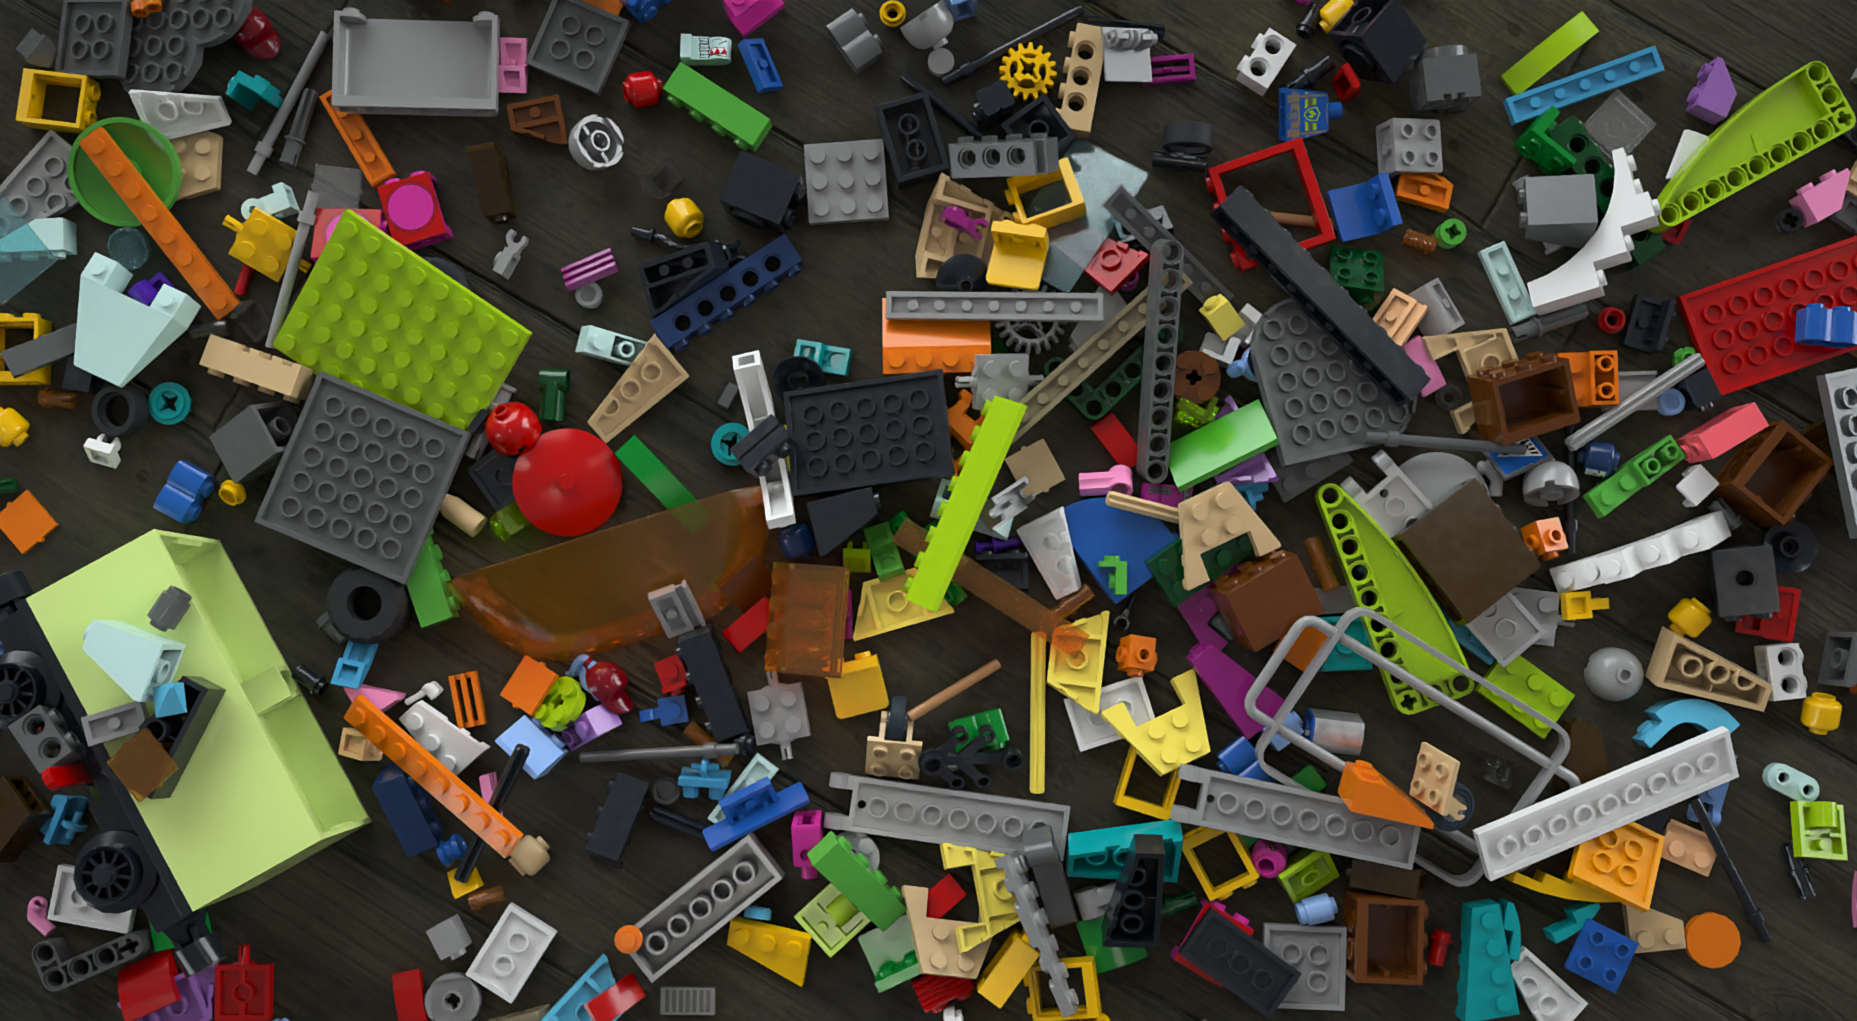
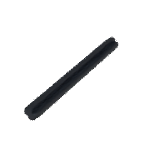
[454,743,530,883]

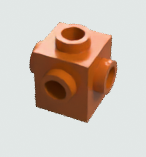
[1520,517,1569,561]
[1116,634,1157,677]

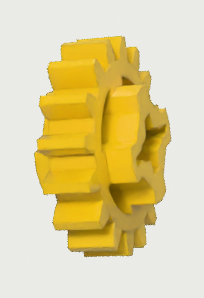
[999,42,1057,103]

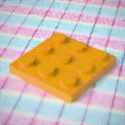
[1567,822,1665,913]

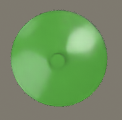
[68,117,182,227]

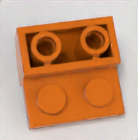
[1557,350,1619,409]

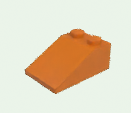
[1337,760,1434,829]

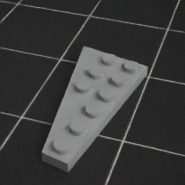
[0,129,80,240]
[994,850,1079,1018]

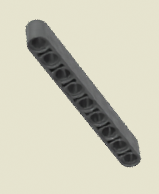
[1136,239,1184,484]

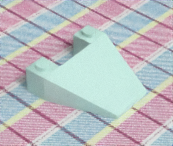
[74,252,201,388]

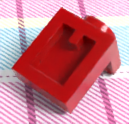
[654,654,689,697]

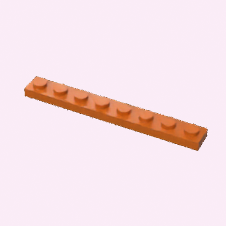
[78,127,243,320]
[343,695,524,858]

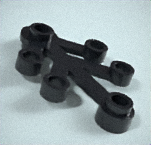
[917,724,1024,790]

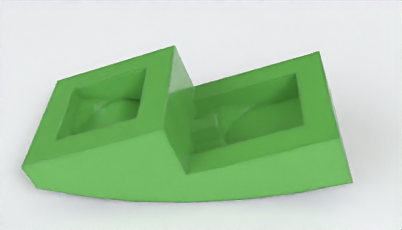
[863,521,906,582]

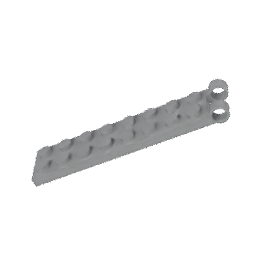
[1339,449,1547,668]
[1169,763,1421,870]
[823,772,1070,861]

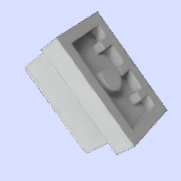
[1376,118,1443,179]

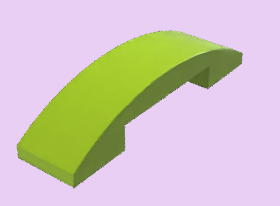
[1499,11,1599,96]

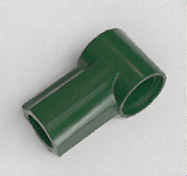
[538,368,571,422]

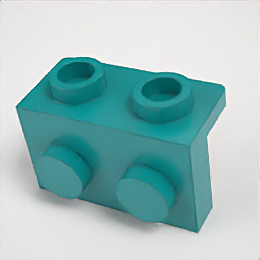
[226,70,284,111]

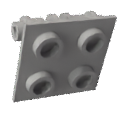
[1101,27,1158,83]

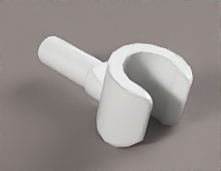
[405,681,444,706]

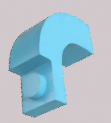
[1632,697,1740,748]

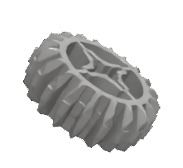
[995,285,1067,355]

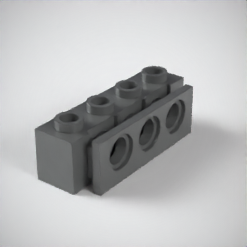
[948,132,1059,178]

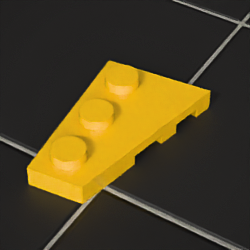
[727,916,812,987]

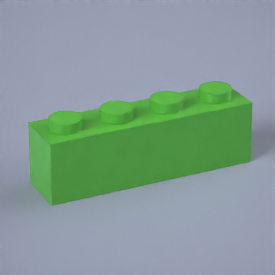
[663,62,772,152]
[406,527,460,628]
[807,831,907,932]

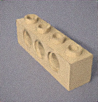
[1056,23,1103,139]

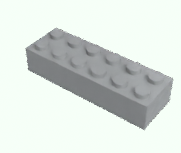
[630,832,785,983]

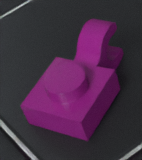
[938,206,989,240]

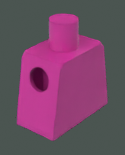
[791,810,823,879]

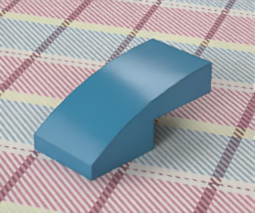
[331,640,379,690]

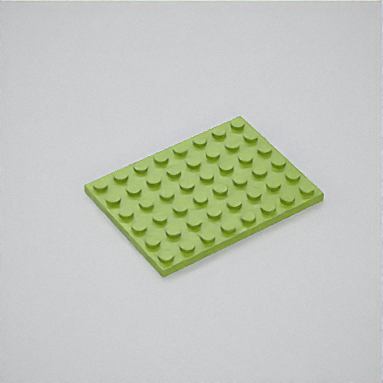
[272,209,532,441]

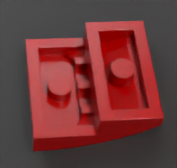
[1734,579,1801,643]
[118,949,181,1021]

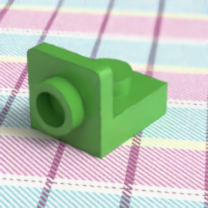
[1097,556,1127,595]

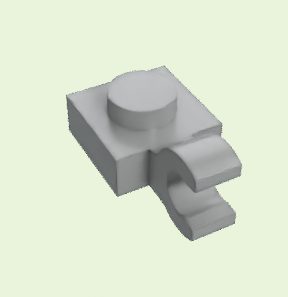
[493,229,529,280]

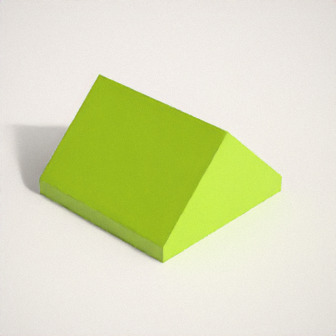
[1276,848,1340,904]

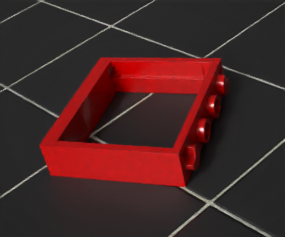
[1204,137,1336,274]

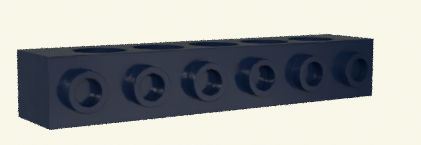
[650,233,804,352]

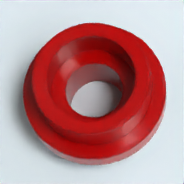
[1597,307,1626,334]

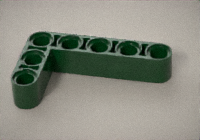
[1043,324,1184,423]

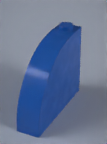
[1064,498,1179,604]

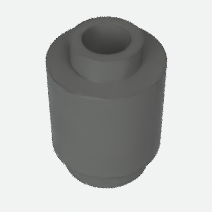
[147,585,192,632]

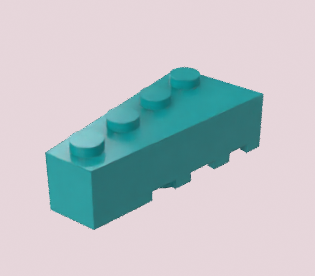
[1066,820,1183,883]
[1455,898,1520,1021]

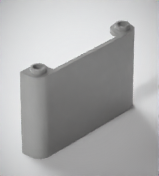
[332,8,500,117]

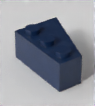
[372,762,444,858]

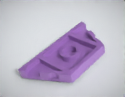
[1208,395,1279,486]
[117,962,219,1021]

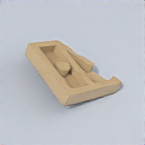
[1622,903,1686,954]

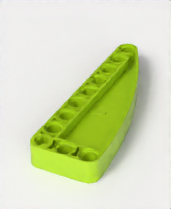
[1649,61,1856,233]
[1315,483,1474,715]

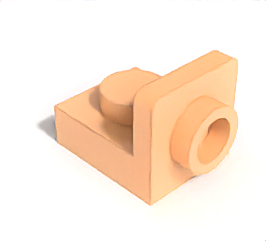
[338,728,383,761]

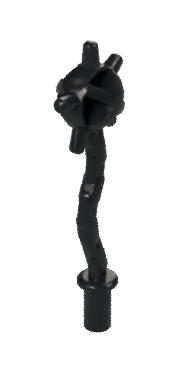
[631,226,747,273]

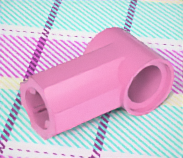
[1079,465,1133,497]

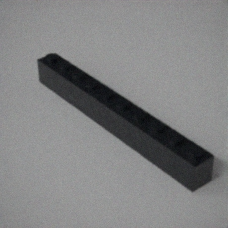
[1210,185,1431,407]

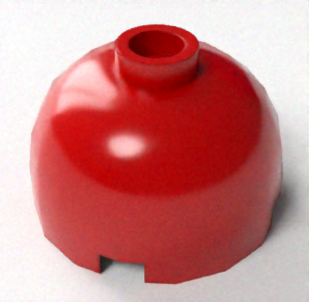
[485,401,542,456]

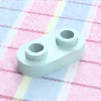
[1762,763,1819,802]

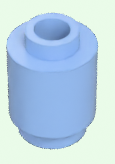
[1294,893,1338,926]

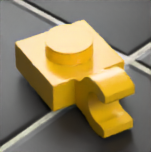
[1560,591,1610,620]

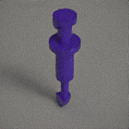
[974,536,1024,554]

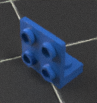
[1326,172,1403,243]
[1564,918,1639,994]

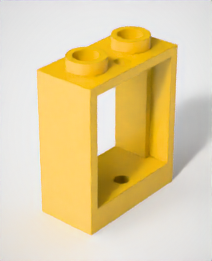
[16,68,101,134]
[1004,157,1087,229]
[0,313,52,385]
[1113,744,1181,820]
[1182,826,1260,901]
[976,927,1039,1009]
[1023,956,1102,1021]

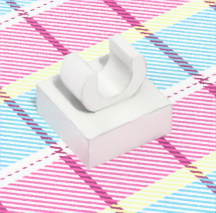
[83,433,121,469]

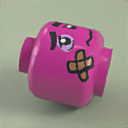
[1250,839,1288,878]

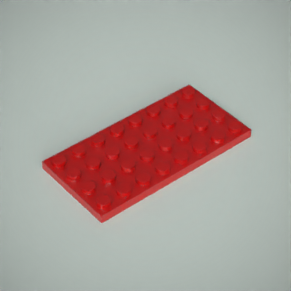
[1675,236,1857,395]

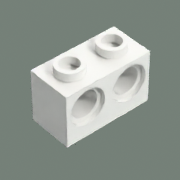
[1236,28,1296,97]
[1754,643,1807,701]

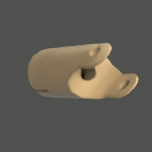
[440,494,487,537]

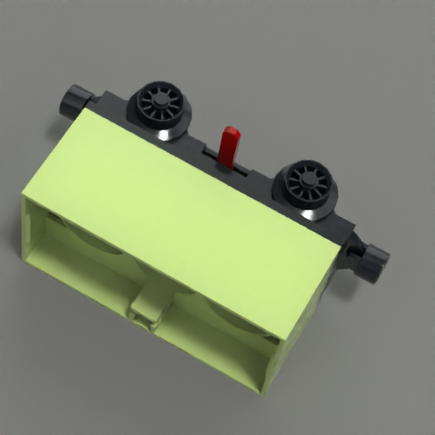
[0,529,372,978]

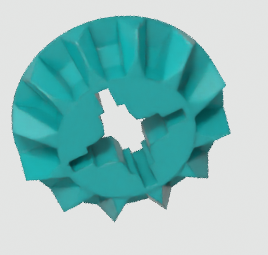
[148,382,193,425]
[711,423,750,466]

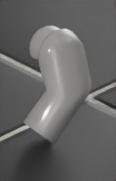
[1476,460,1503,497]

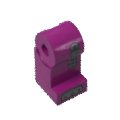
[1140,483,1193,508]

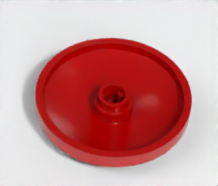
[512,428,623,536]

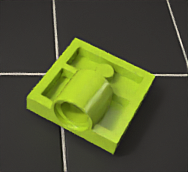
[1790,801,1848,861]
[794,882,871,958]

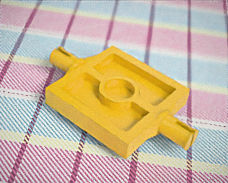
[222,207,312,282]

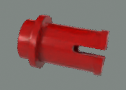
[1427,929,1453,966]

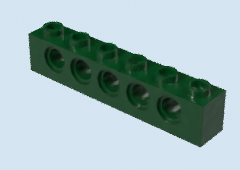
[1547,115,1666,270]

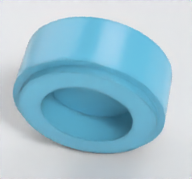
[743,905,772,920]

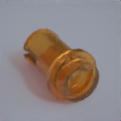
[1401,228,1438,254]
[37,388,78,410]
[468,884,505,911]

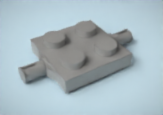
[955,353,1044,410]
[1510,587,1576,647]
[747,667,811,760]

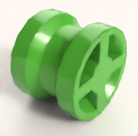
[1434,219,1467,249]

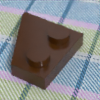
[506,94,569,147]

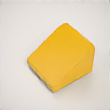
[447,866,484,899]

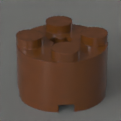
[1173,351,1221,408]

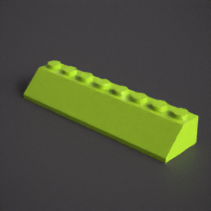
[902,395,1028,613]

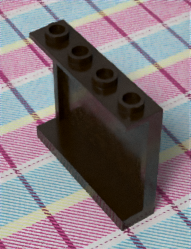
[1391,478,1541,626]

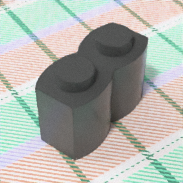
[826,8,884,75]

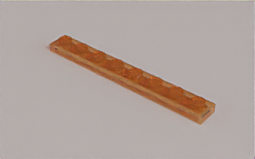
[891,518,1090,659]

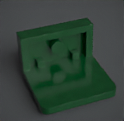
[1329,246,1384,313]

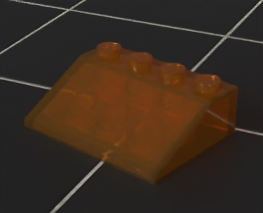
[764,562,850,678]

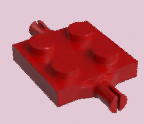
[214,944,274,1021]

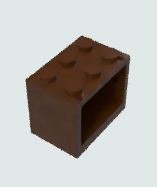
[1467,351,1581,445]
[1712,420,1834,528]
[1207,548,1325,652]
[1343,889,1428,986]

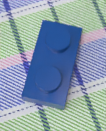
[738,38,783,93]

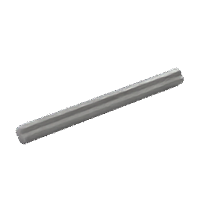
[1564,353,1705,451]

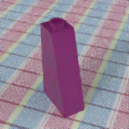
[1185,642,1285,740]

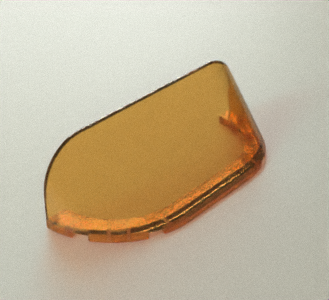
[445,486,769,661]

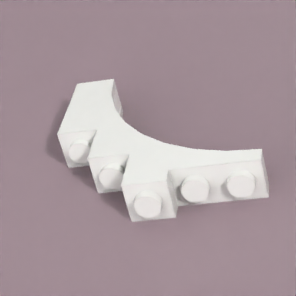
[1527,147,1662,316]
[732,350,796,529]
[1549,510,1732,593]

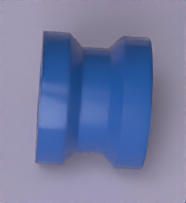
[436,833,467,868]

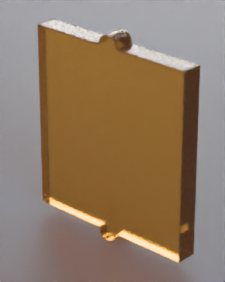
[107,728,179,802]

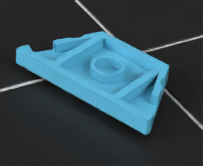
[540,953,624,1021]

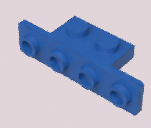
[702,776,810,851]

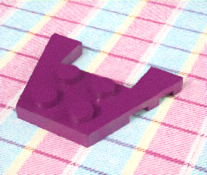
[1177,563,1241,651]

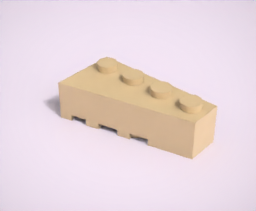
[199,334,317,405]
[1645,626,1773,712]

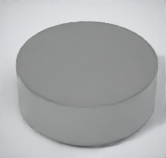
[928,48,954,77]
[575,282,604,309]

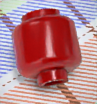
[622,71,663,109]

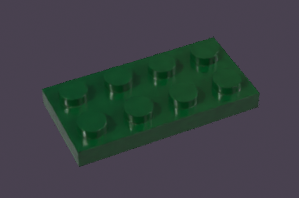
[1144,532,1254,608]

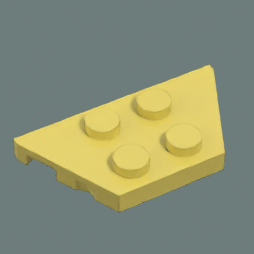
[853,567,954,641]
[1046,611,1110,715]

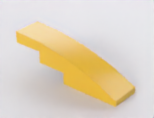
[1504,869,1619,902]

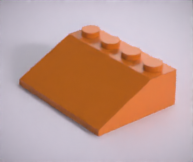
[882,298,991,377]

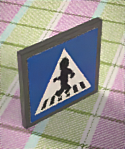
[1479,436,1554,481]

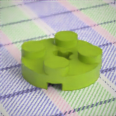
[534,676,586,731]

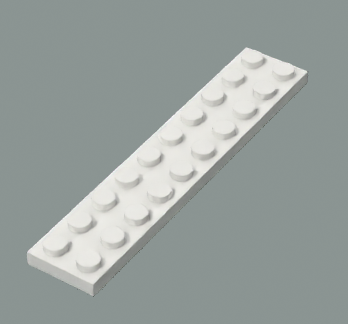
[1473,726,1739,881]

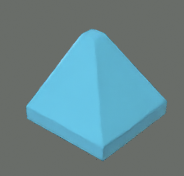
[152,682,187,718]

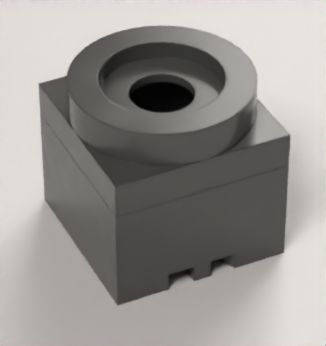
[1407,45,1482,117]

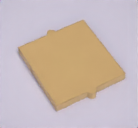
[1004,439,1065,496]

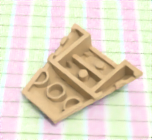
[915,173,1015,278]

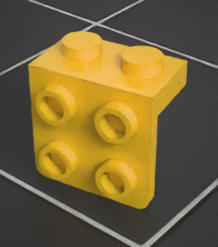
[986,220,1050,291]
[823,651,889,719]

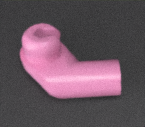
[27,896,57,937]

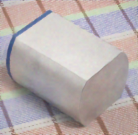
[1300,708,1365,756]

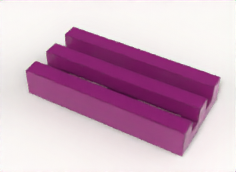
[1142,53,1196,87]
[560,248,619,292]

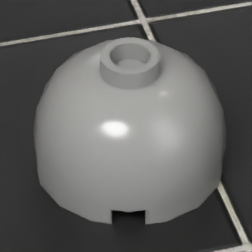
[900,0,954,50]
[568,114,624,171]
[1522,459,1580,507]
[1584,647,1644,702]

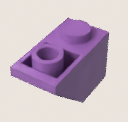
[1685,57,1737,125]
[561,704,622,752]

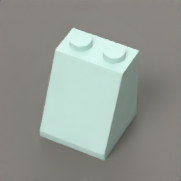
[82,619,187,702]

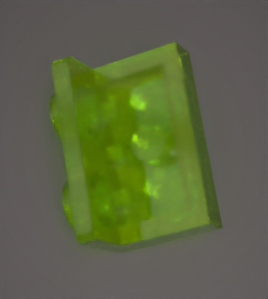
[1172,397,1219,428]

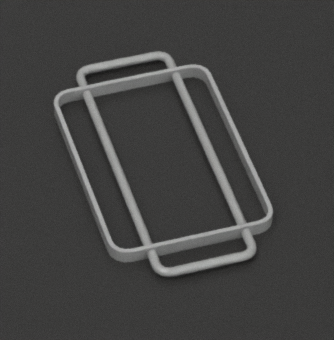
[1244,607,1581,887]

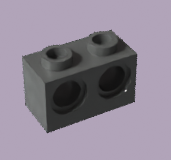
[8,705,84,774]

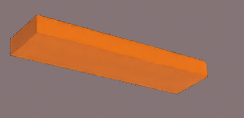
[319,89,397,189]

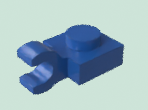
[639,694,690,726]

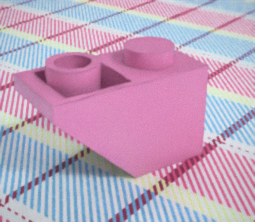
[1788,168,1850,228]

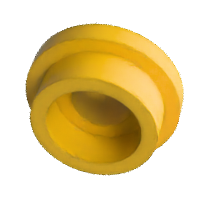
[880,0,906,27]
[219,480,246,506]

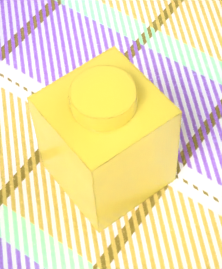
[1199,294,1245,341]

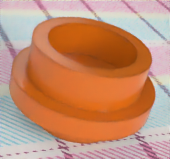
[614,925,643,954]

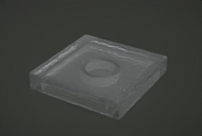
[1584,89,1657,160]

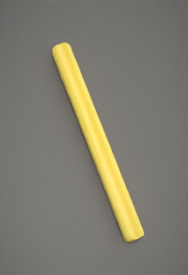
[1030,632,1046,794]

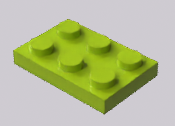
[1474,655,1575,739]

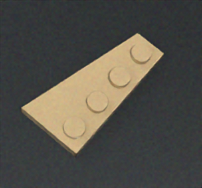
[588,333,689,443]

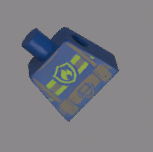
[1278,88,1343,142]

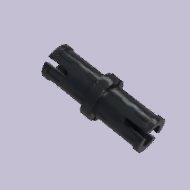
[1281,54,1335,90]
[1151,150,1207,173]
[1779,841,1817,900]

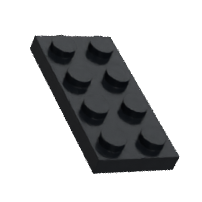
[1178,906,1302,1019]

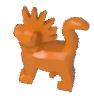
[947,389,985,481]

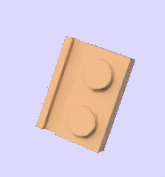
[1373,288,1428,347]
[1661,818,1723,877]

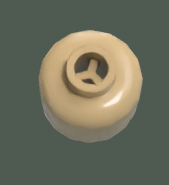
[508,835,550,876]

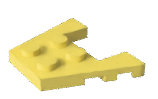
[1100,669,1211,777]
[940,843,1029,953]

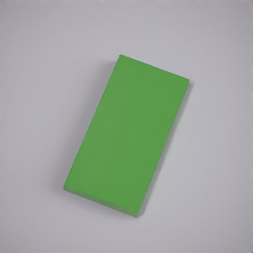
[1168,399,1280,492]

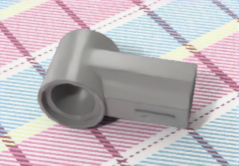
[1073,880,1117,920]

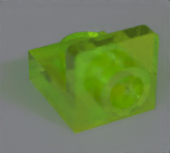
[489,501,532,541]

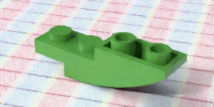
[1583,434,1686,518]

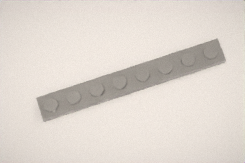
[885,291,1104,322]

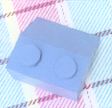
[495,714,569,780]

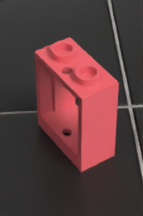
[1675,402,1769,464]

